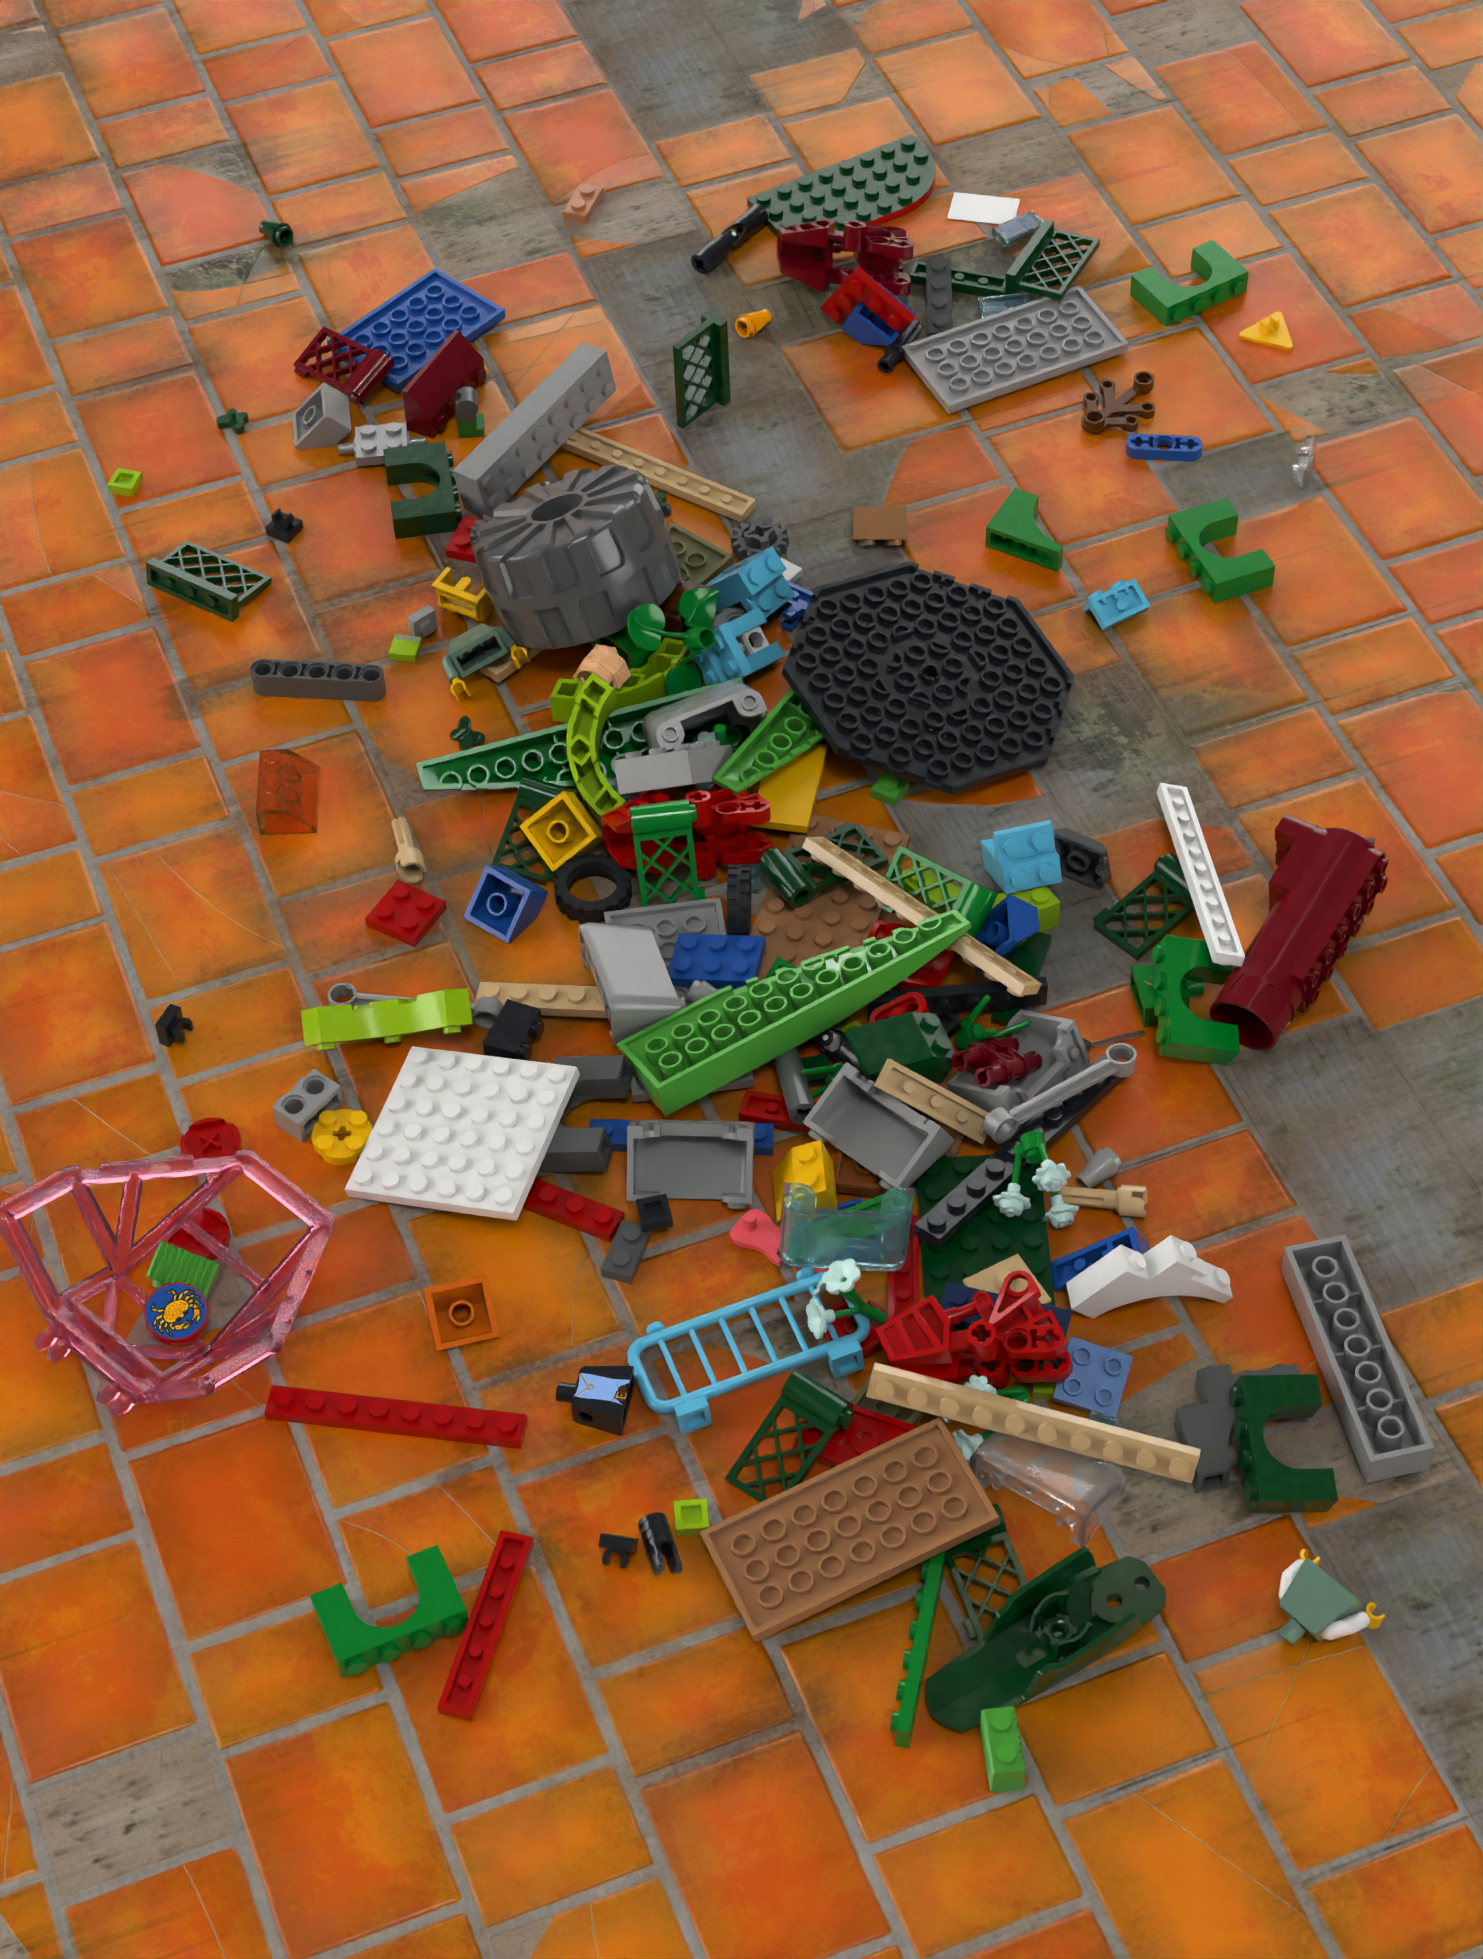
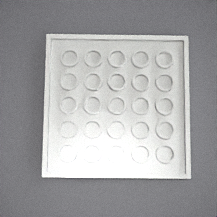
[345,1046,580,1221]

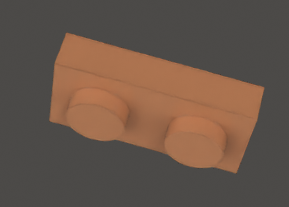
[563,183,603,224]

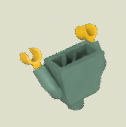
[442,623,530,702]

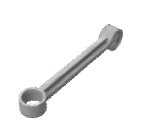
[327,982,504,1030]
[982,1043,1137,1143]

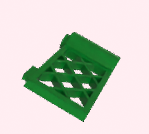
[629,799,706,907]
[878,845,998,940]

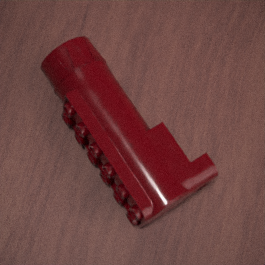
[1210,814,1388,1051]

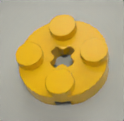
[311,1109,373,1165]

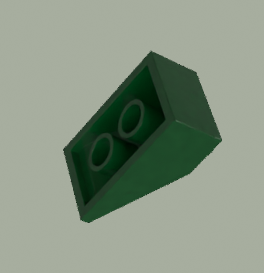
[845,1012,956,1083]

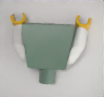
[1278,1549,1385,1646]

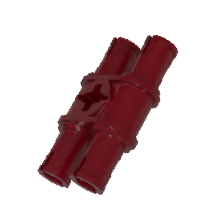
[951,1035,1042,1088]

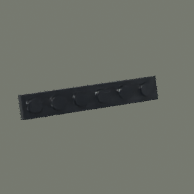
[866,976,1048,1021]

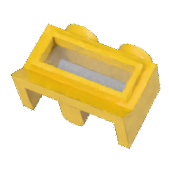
[431,567,495,622]

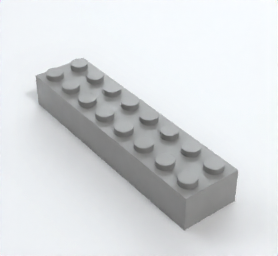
[453,342,616,517]
[1281,1234,1434,1483]

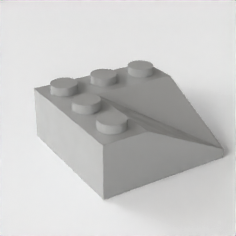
[614,740,733,795]

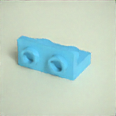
[1082,578,1151,631]

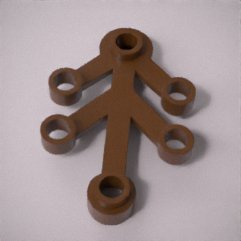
[1081,371,1155,433]

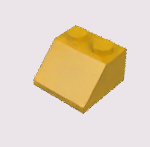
[520,791,603,872]
[772,1140,838,1226]

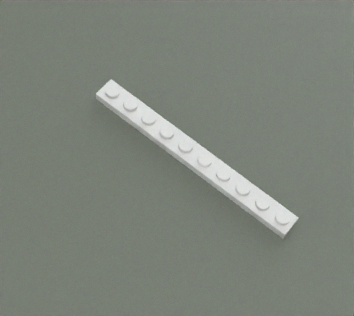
[1157,783,1245,967]

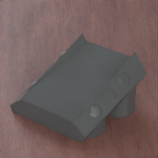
[1054,828,1112,888]

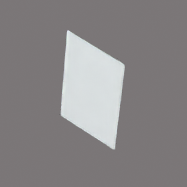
[947,192,1020,224]

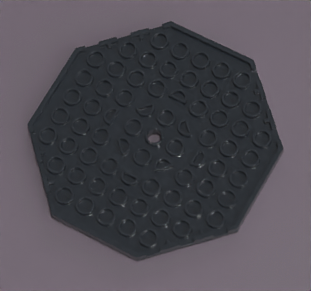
[782,561,1075,794]

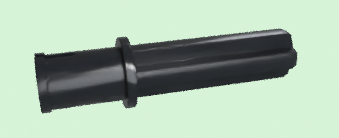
[877,320,922,373]

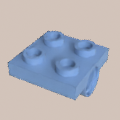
[1051,1336,1133,1421]

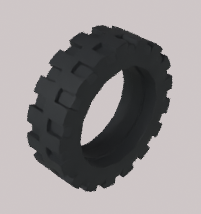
[554,853,632,924]
[727,864,751,936]

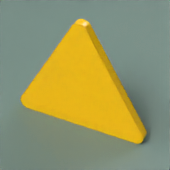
[1239,312,1293,350]

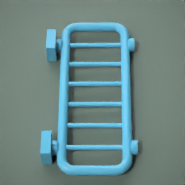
[627,1267,871,1435]

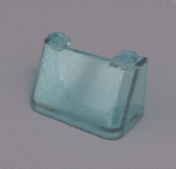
[779,1182,914,1272]

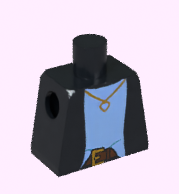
[556,1366,635,1436]

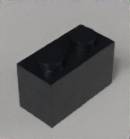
[483,999,544,1061]

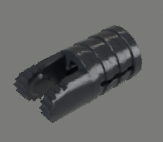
[638,1512,683,1575]

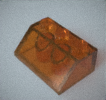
[256,749,320,836]

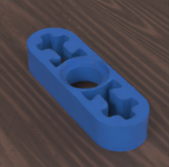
[1126,434,1203,462]

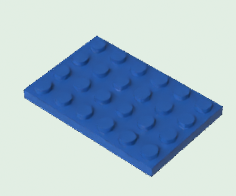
[327,268,506,392]

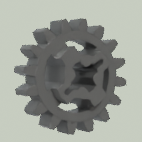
[731,516,789,560]

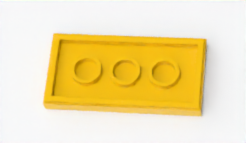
[751,743,828,834]

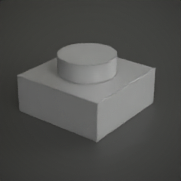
[407,604,438,638]

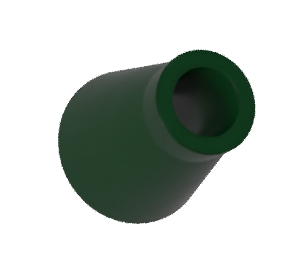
[259,220,293,247]

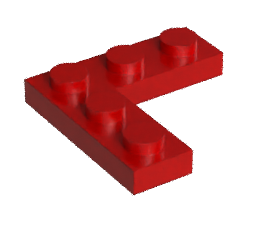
[820,266,916,335]

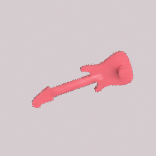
[730,1209,858,1288]

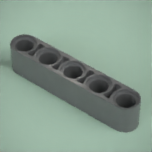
[250,659,386,702]

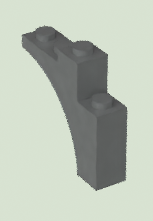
[1174,1363,1300,1493]

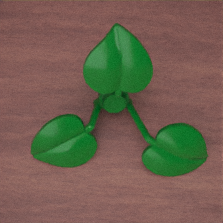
[627,587,720,696]

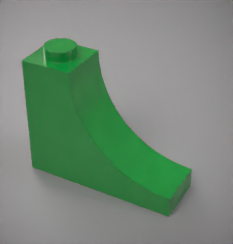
[985,488,1063,572]

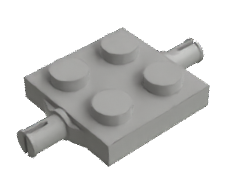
[338,422,426,466]

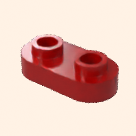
[869,992,929,1023]

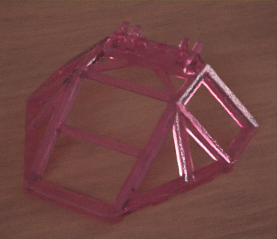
[0,1150,336,1417]

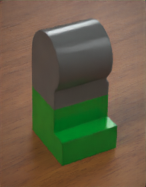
[455,387,485,438]

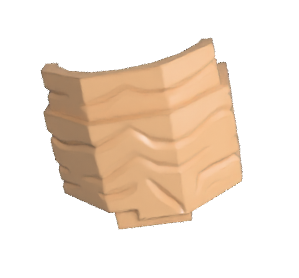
[573,644,631,689]

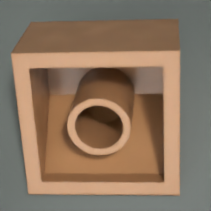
[853,507,907,546]

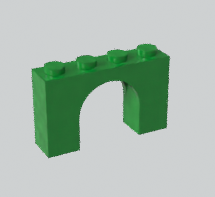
[1130,240,1249,327]
[1165,498,1275,604]
[1152,935,1240,1066]
[310,1545,469,1678]

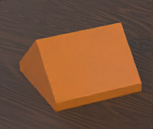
[423,1274,500,1351]

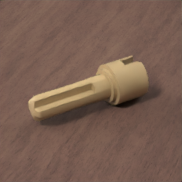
[391,816,427,884]
[1059,1184,1148,1218]

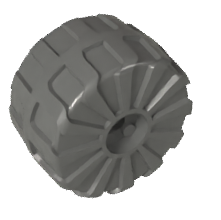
[472,465,681,650]

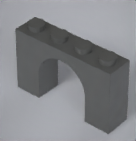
[538,1055,633,1172]

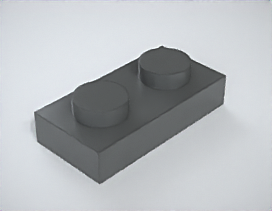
[601,1220,652,1284]

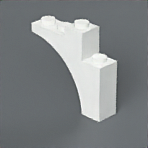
[1066,1235,1233,1319]

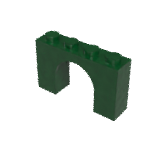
[383,441,462,539]
[1229,1374,1338,1513]

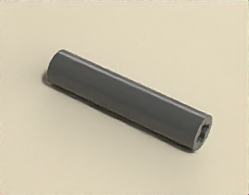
[773,1046,815,1125]

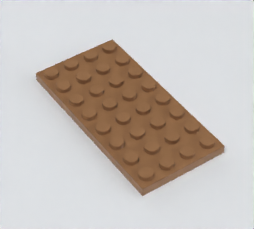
[750,814,910,980]
[699,1417,1001,1643]

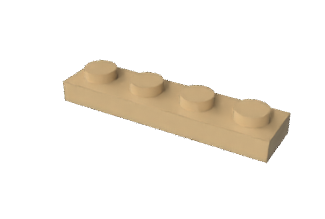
[873,1059,989,1144]

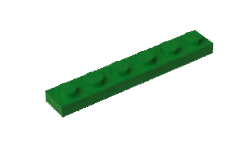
[890,1551,946,1749]

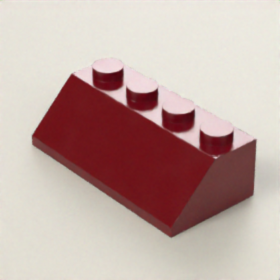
[402,330,486,439]

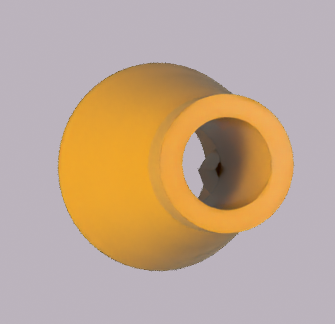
[735,309,772,338]

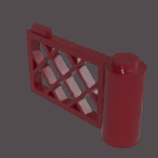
[293,326,395,405]

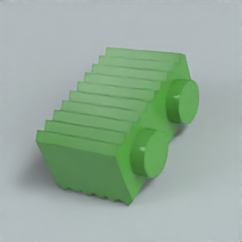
[146,1241,223,1300]
[980,1706,1026,1793]

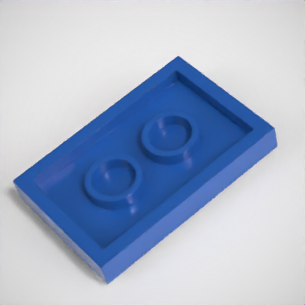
[668,933,766,989]

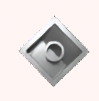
[292,382,351,450]

